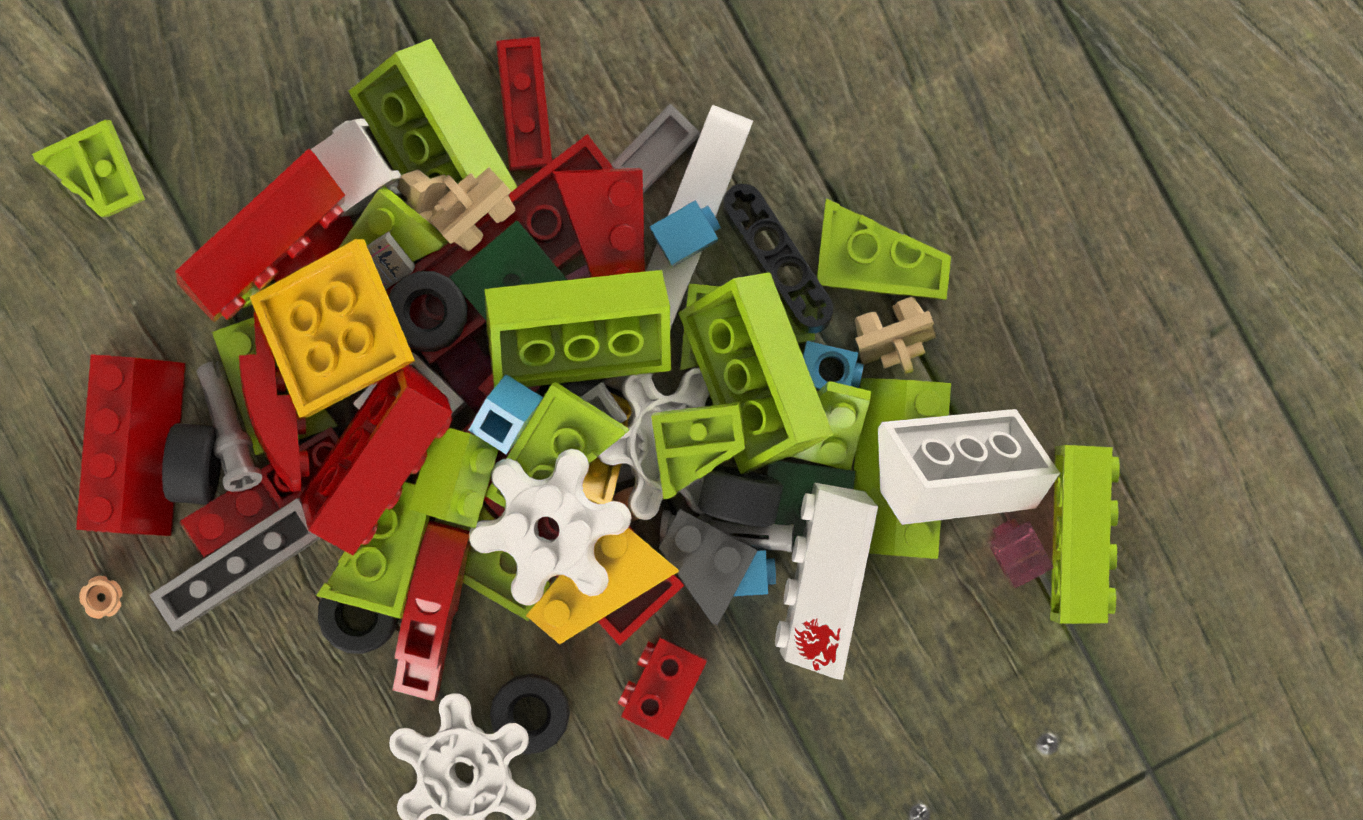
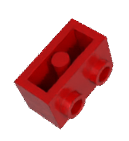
[617,636,707,740]

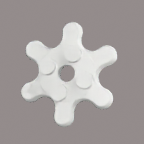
[598,368,709,520]
[469,449,631,605]
[389,693,536,820]

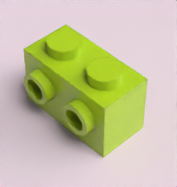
[409,428,498,529]

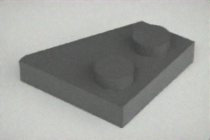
[659,509,758,626]

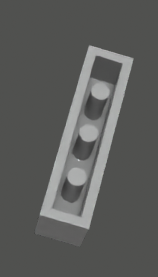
[149,498,321,632]

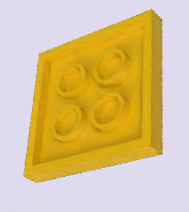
[250,239,415,418]

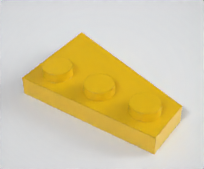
[526,527,680,644]

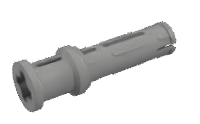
[197,361,262,492]
[660,510,795,552]

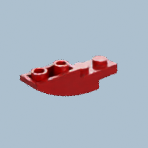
[239,312,309,492]
[180,427,339,559]
[393,521,470,701]

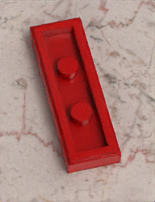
[496,36,553,172]

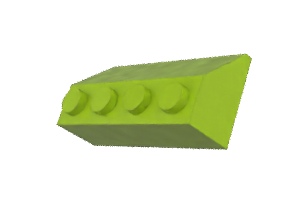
[348,39,517,192]
[484,270,671,388]
[678,272,834,474]
[853,378,951,559]
[1050,445,1120,624]

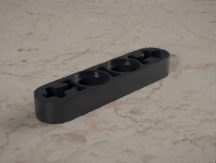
[723,184,833,334]

